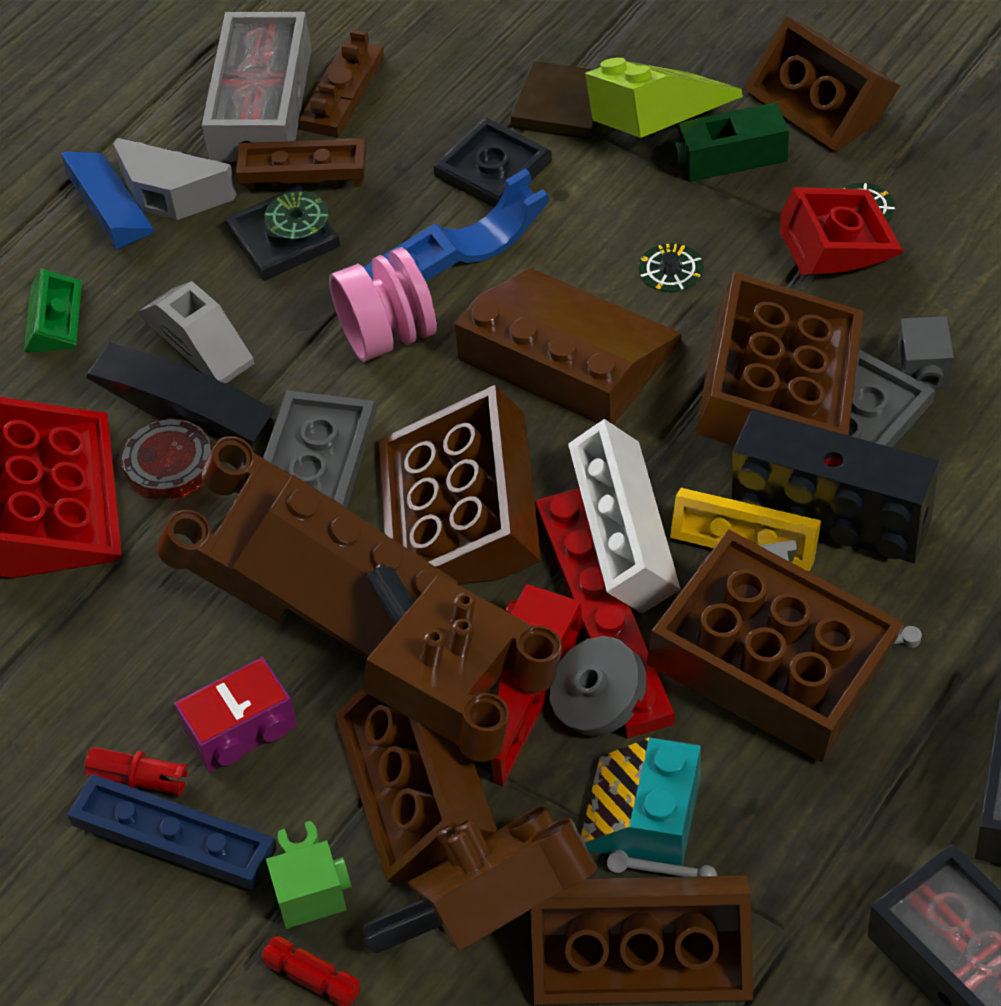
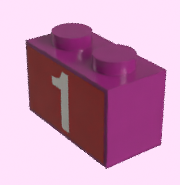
[174,657,297,773]

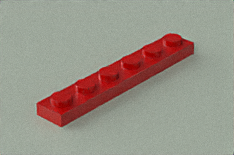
[535,488,675,739]

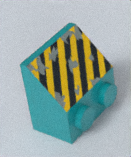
[581,737,701,866]

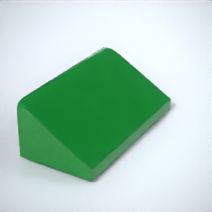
[24,268,82,352]

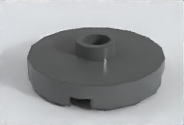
[550,636,646,737]

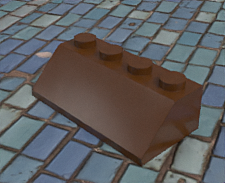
[230,474,458,659]
[335,688,497,883]
[531,875,753,1005]

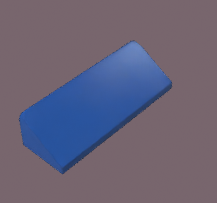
[61,152,155,249]

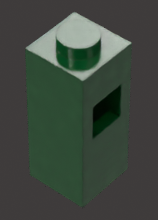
[672,102,789,182]

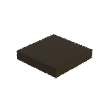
[511,61,598,139]

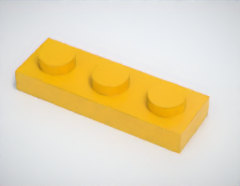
[670,488,821,571]

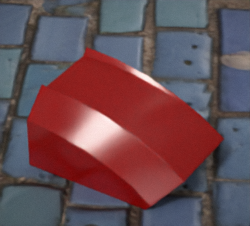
[780,187,904,275]

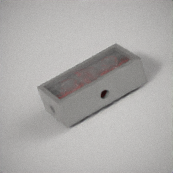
[202,12,311,162]

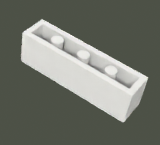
[568,419,681,614]

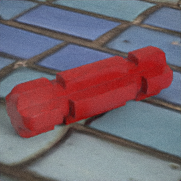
[262,936,361,1006]

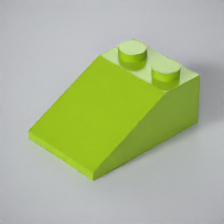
[585,58,743,138]

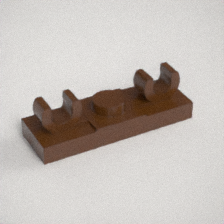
[299,29,384,138]
[236,139,367,191]

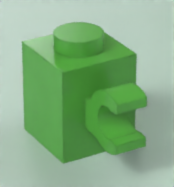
[266,821,352,929]

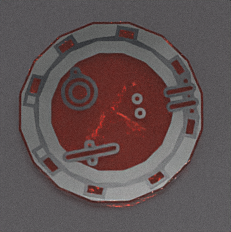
[121,418,213,499]

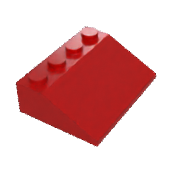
[0,397,122,578]

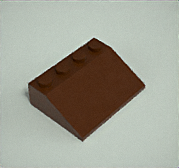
[454,268,682,425]
[695,272,863,446]
[379,385,541,584]
[647,529,904,763]

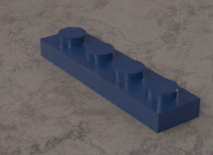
[68,774,277,891]

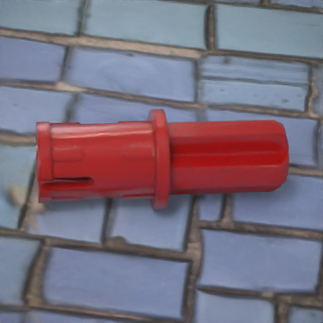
[84,747,188,797]

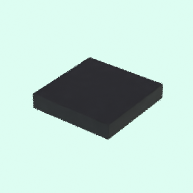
[433,118,552,207]
[224,185,341,281]

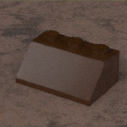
[743,16,901,151]

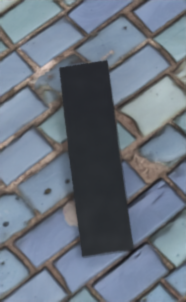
[86,342,275,448]

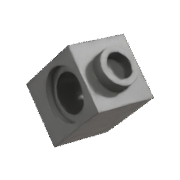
[898,316,954,389]

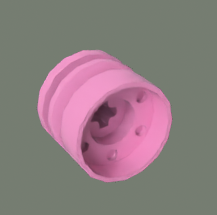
[329,247,437,362]

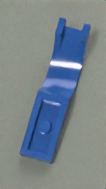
[364,168,549,281]

